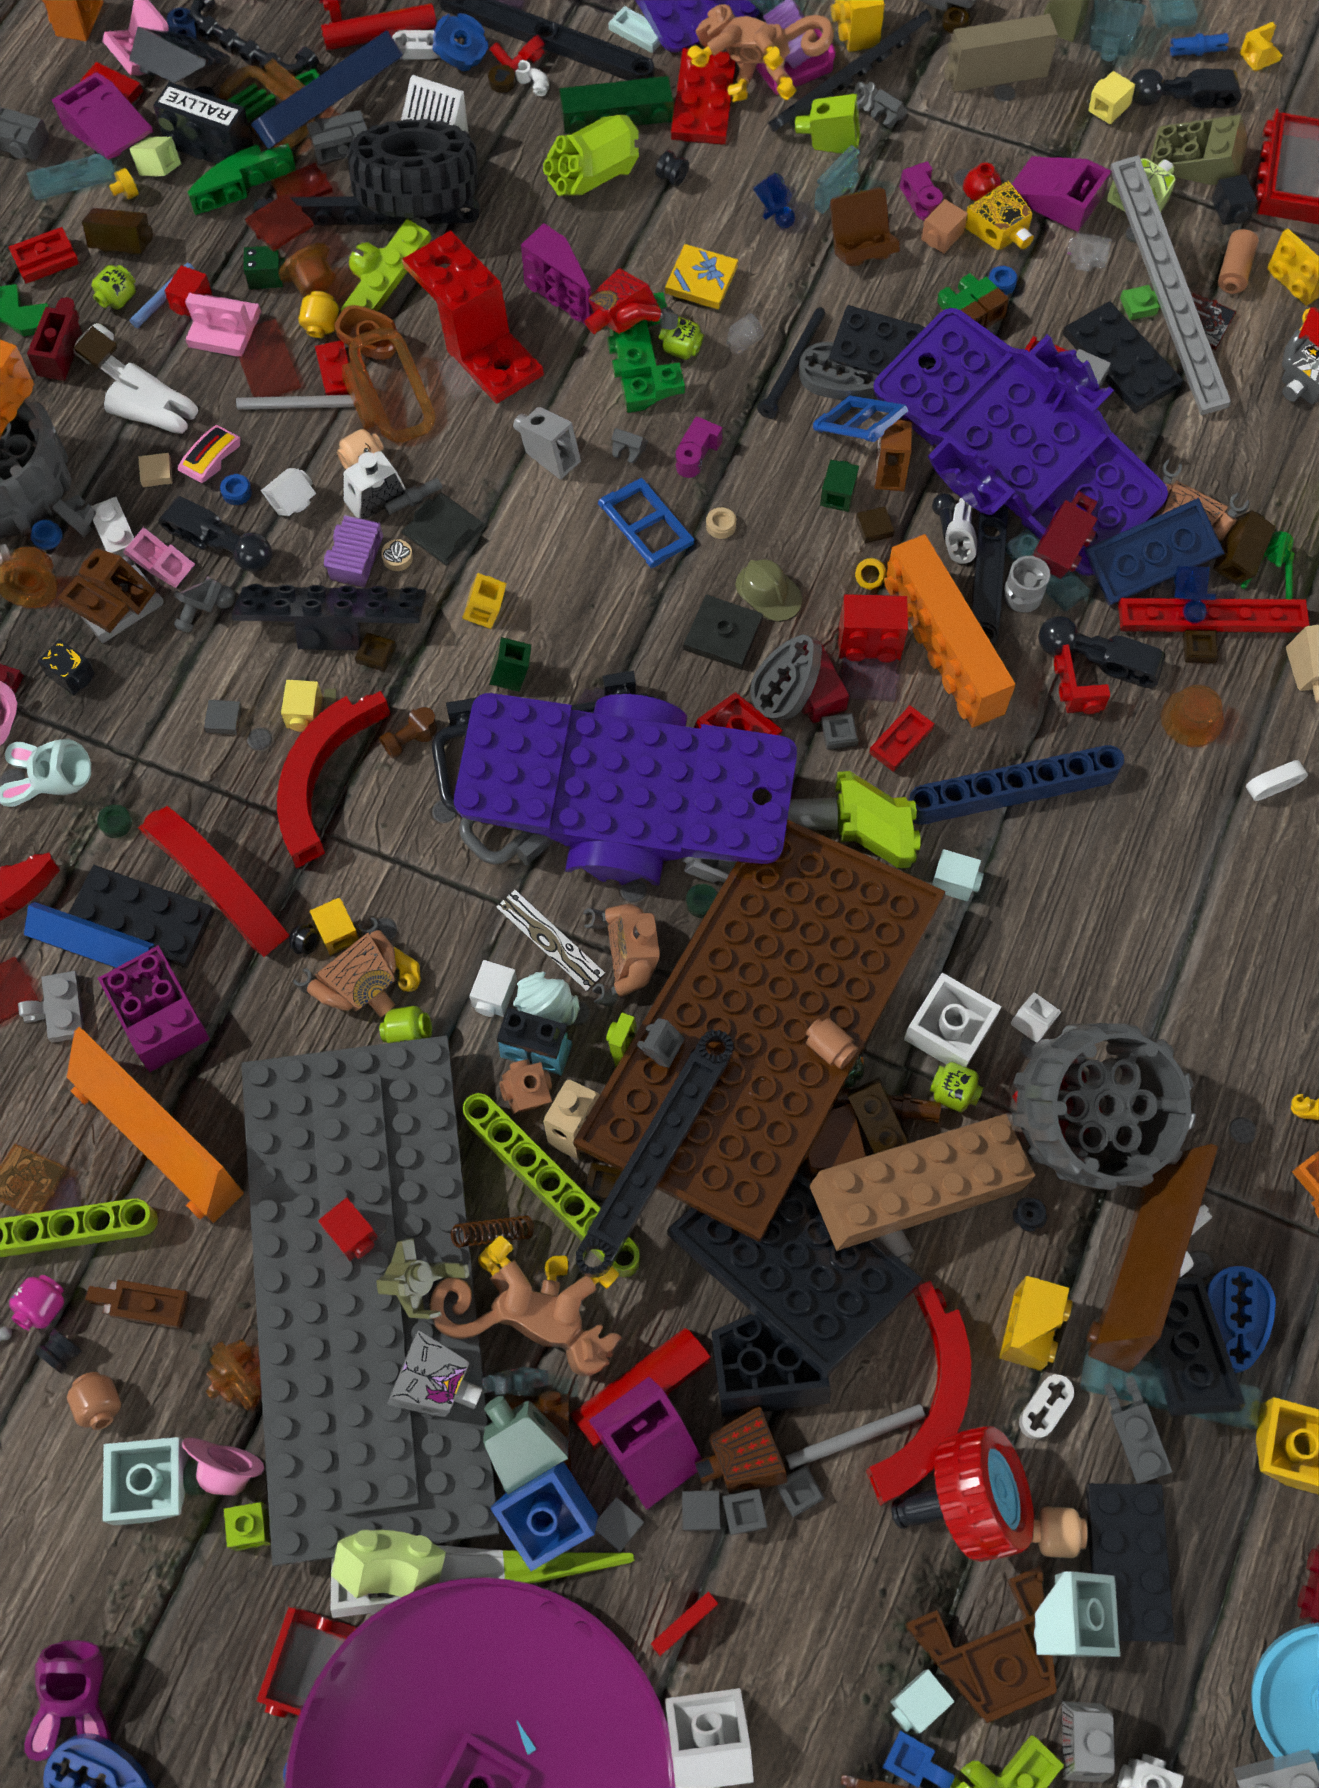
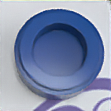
[988,266,1017,295]
[220,474,252,505]

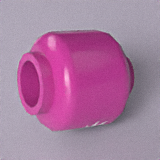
[9,1274,64,1330]

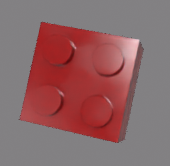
[839,594,908,662]

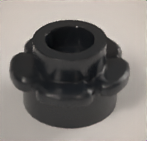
[289,923,319,955]
[1012,1197,1047,1232]

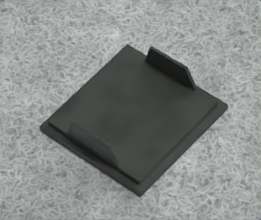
[401,492,486,566]

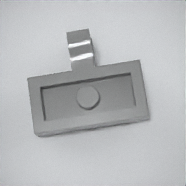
[18,971,84,1043]

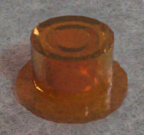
[279,243,336,298]
[0,547,58,608]
[1160,684,1224,747]

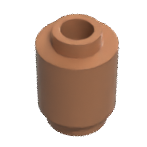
[806,1018,859,1069]

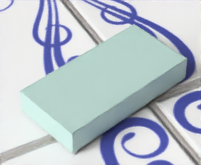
[609,6,661,53]

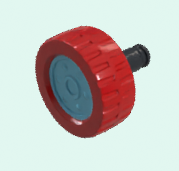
[891,1426,1034,1562]

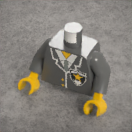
[1282,308,1319,404]

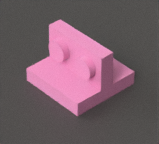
[185,293,261,357]

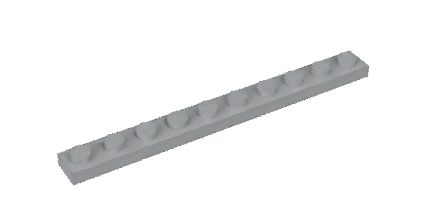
[1110,155,1231,416]

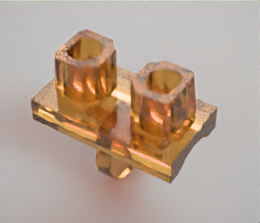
[206,1339,262,1411]

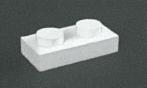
[91,497,134,557]

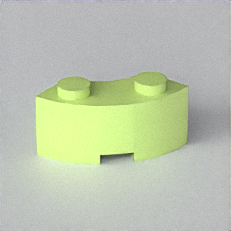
[331,1530,446,1598]

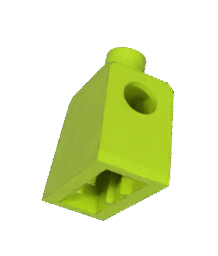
[795,94,861,155]

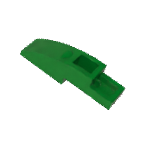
[187,143,296,215]

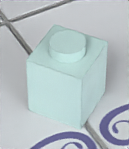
[932,849,984,901]
[890,1670,955,1733]

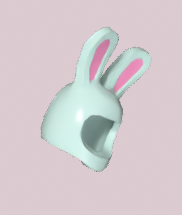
[0,738,91,807]

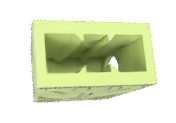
[1107,159,1176,213]

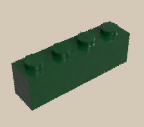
[559,76,673,134]

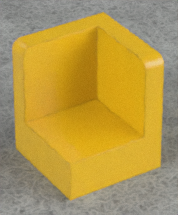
[1239,22,1282,72]
[310,898,359,956]

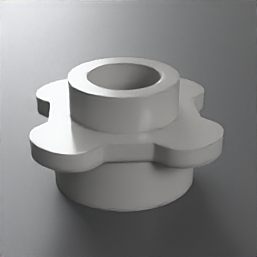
[854,81,878,111]

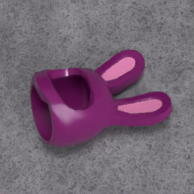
[24,1640,111,1761]

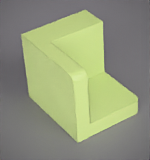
[129,137,181,176]

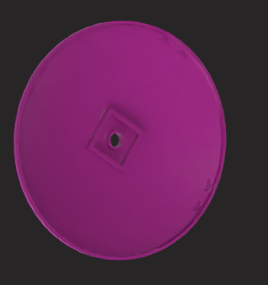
[284,1578,676,1788]

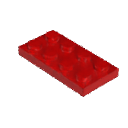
[671,48,736,145]

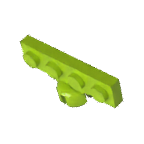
[340,219,432,312]
[950,1735,1064,1788]

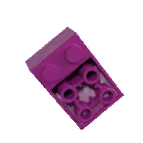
[52,72,154,160]
[1012,156,1112,232]
[521,223,592,325]
[98,945,210,1072]
[589,1377,703,1510]

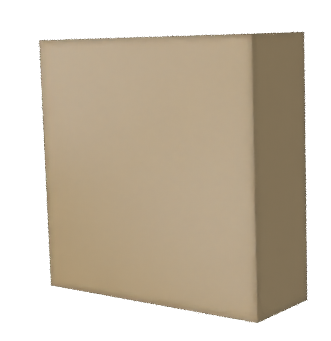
[139,453,173,487]

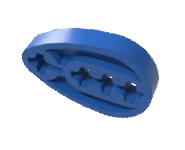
[1205,1266,1276,1373]
[43,1733,155,1788]

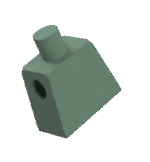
[483,1396,569,1494]

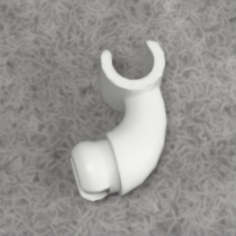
[515,60,549,96]

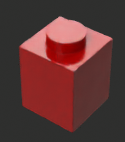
[164,265,212,317]
[318,1197,378,1261]

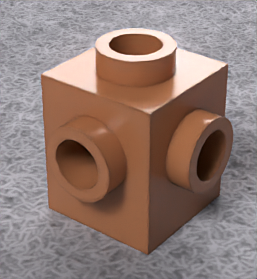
[500,1059,552,1115]

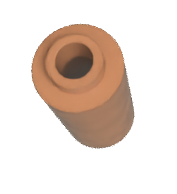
[1218,229,1259,294]

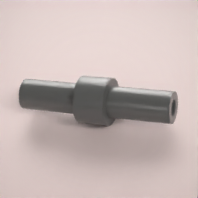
[384,477,442,515]

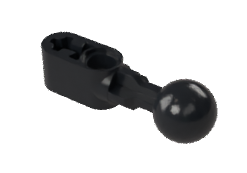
[1131,68,1242,109]
[158,496,272,572]
[1038,616,1166,688]

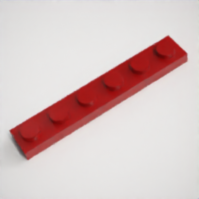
[1118,598,1310,633]

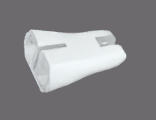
[104,362,198,434]

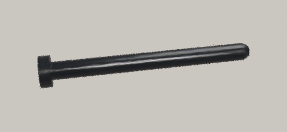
[757,307,825,419]

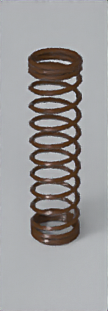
[451,1215,534,1248]

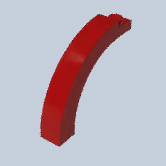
[277,691,390,869]
[138,806,290,957]
[866,1281,971,1506]

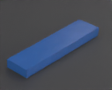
[24,902,154,968]

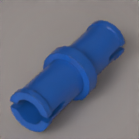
[1170,33,1229,57]

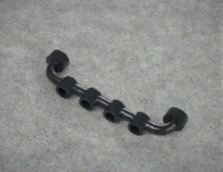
[190,0,319,77]

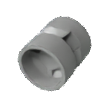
[1003,556,1050,613]

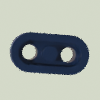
[167,7,198,40]

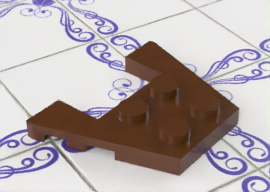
[905,1566,1057,1723]

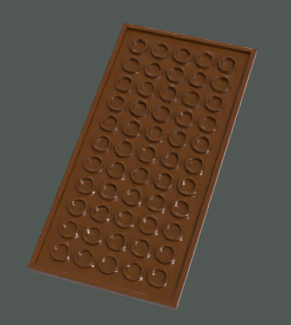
[573,819,946,1242]

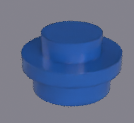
[31,520,63,550]

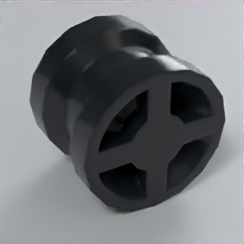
[656,150,689,187]
[35,1328,82,1374]

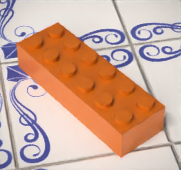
[884,534,1016,728]

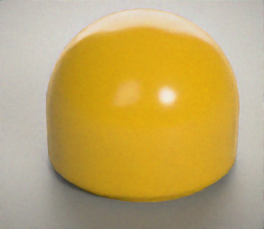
[855,558,887,589]

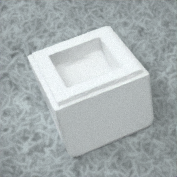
[1011,993,1061,1042]

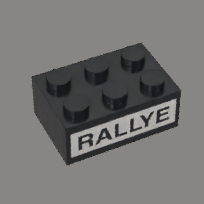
[153,82,254,164]

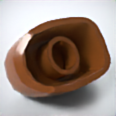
[335,305,399,360]

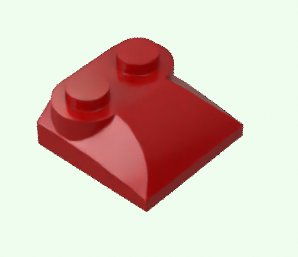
[694,692,783,736]

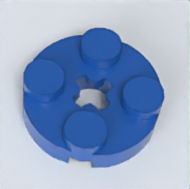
[432,13,488,72]

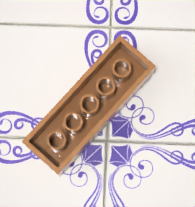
[809,1114,1036,1251]

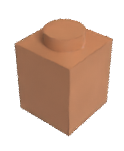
[921,199,968,253]

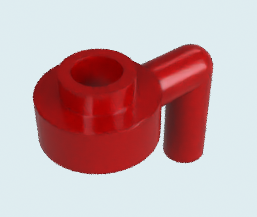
[489,35,545,72]

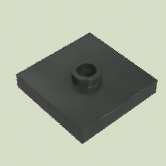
[683,594,763,669]

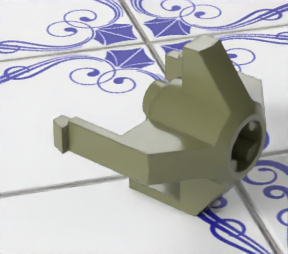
[376,1238,470,1319]

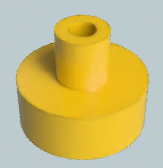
[109,168,139,200]

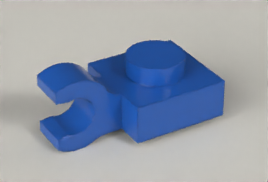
[882,1731,955,1788]

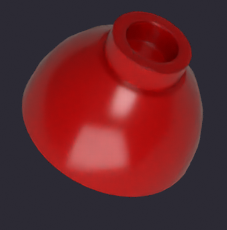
[963,162,1002,201]

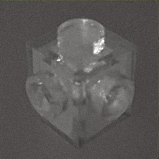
[1066,231,1112,272]

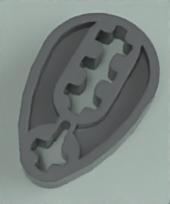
[799,342,878,400]
[750,635,822,720]

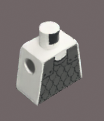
[344,451,406,519]

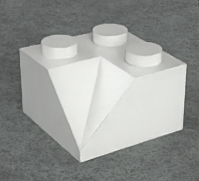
[904,973,1001,1067]

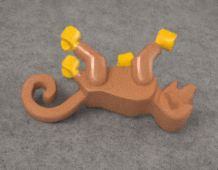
[688,4,834,102]
[429,1236,622,1376]

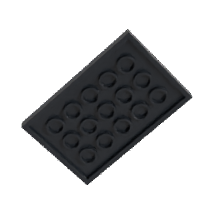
[667,1172,922,1379]

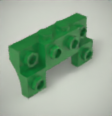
[607,292,685,413]

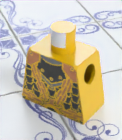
[965,181,1034,250]

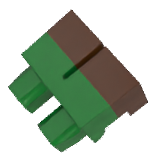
[937,273,1009,328]

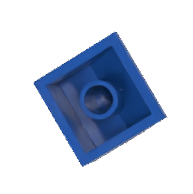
[491,1461,599,1571]

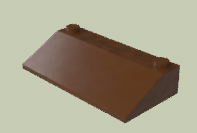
[1086,1144,1218,1373]

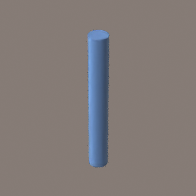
[129,263,195,328]

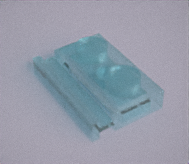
[1149,0,1198,28]
[814,145,860,214]

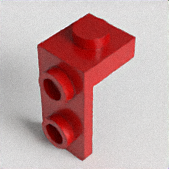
[1053,644,1111,714]

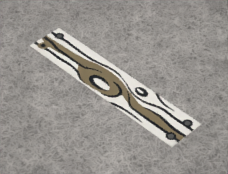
[497,890,605,991]

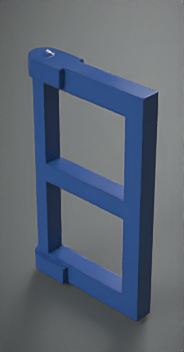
[813,395,908,442]
[598,477,694,568]

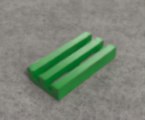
[227,83,276,122]

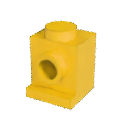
[462,573,507,629]

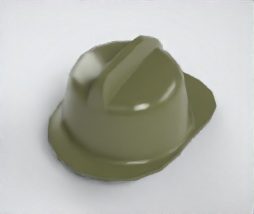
[735,559,803,622]

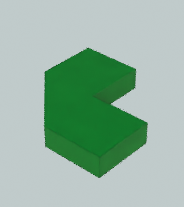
[0,284,49,337]

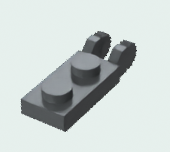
[1103,1375,1172,1484]

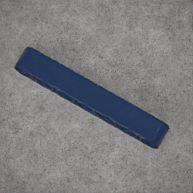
[251,30,404,149]
[908,745,1124,825]

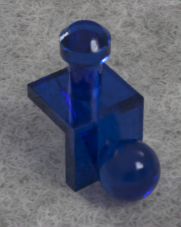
[753,171,796,229]
[1174,566,1216,623]

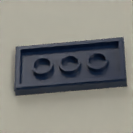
[1084,498,1224,606]

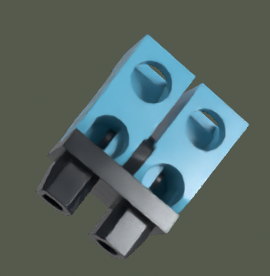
[497,1007,572,1076]

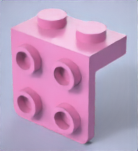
[103,0,169,76]

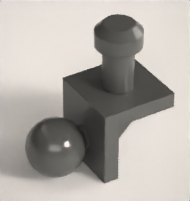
[173,576,236,633]

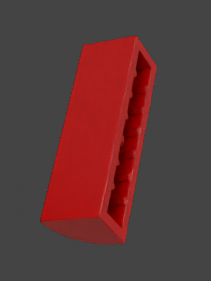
[569,1328,711,1451]

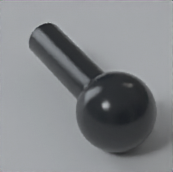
[932,493,956,540]

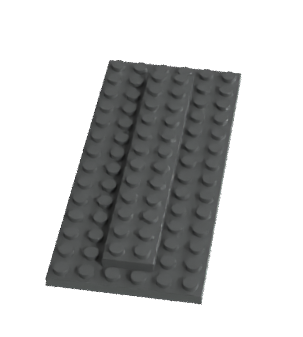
[241,1036,500,1567]

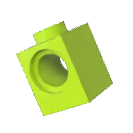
[224,1502,271,1551]

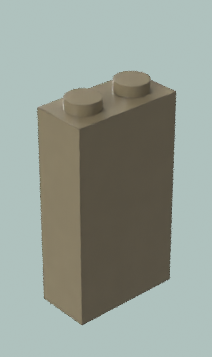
[944,14,1058,92]

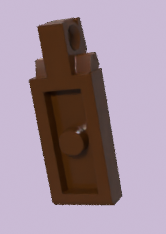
[85,1280,190,1329]

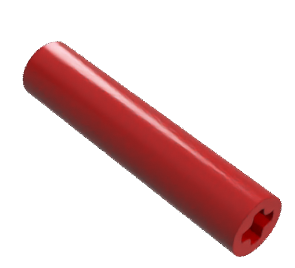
[321,3,437,51]

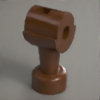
[379,707,437,759]

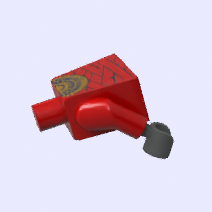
[584,268,678,334]

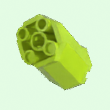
[543,115,639,197]
[835,771,920,868]

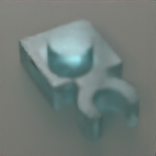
[482,1367,549,1396]

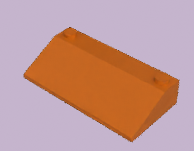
[67,1026,244,1223]

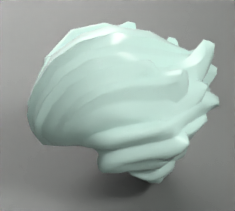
[513,971,580,1026]

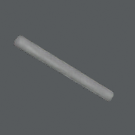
[236,395,356,410]
[785,1404,925,1470]

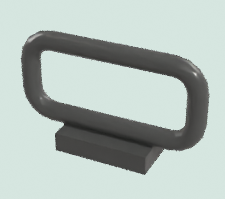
[459,817,555,866]

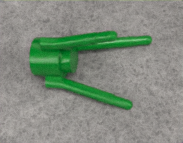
[1241,531,1295,599]

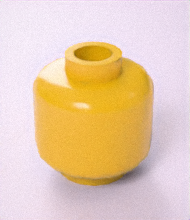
[299,291,339,338]

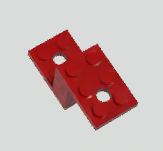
[402,231,544,404]

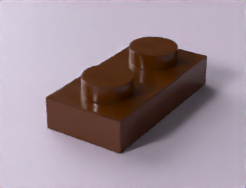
[57,575,129,633]

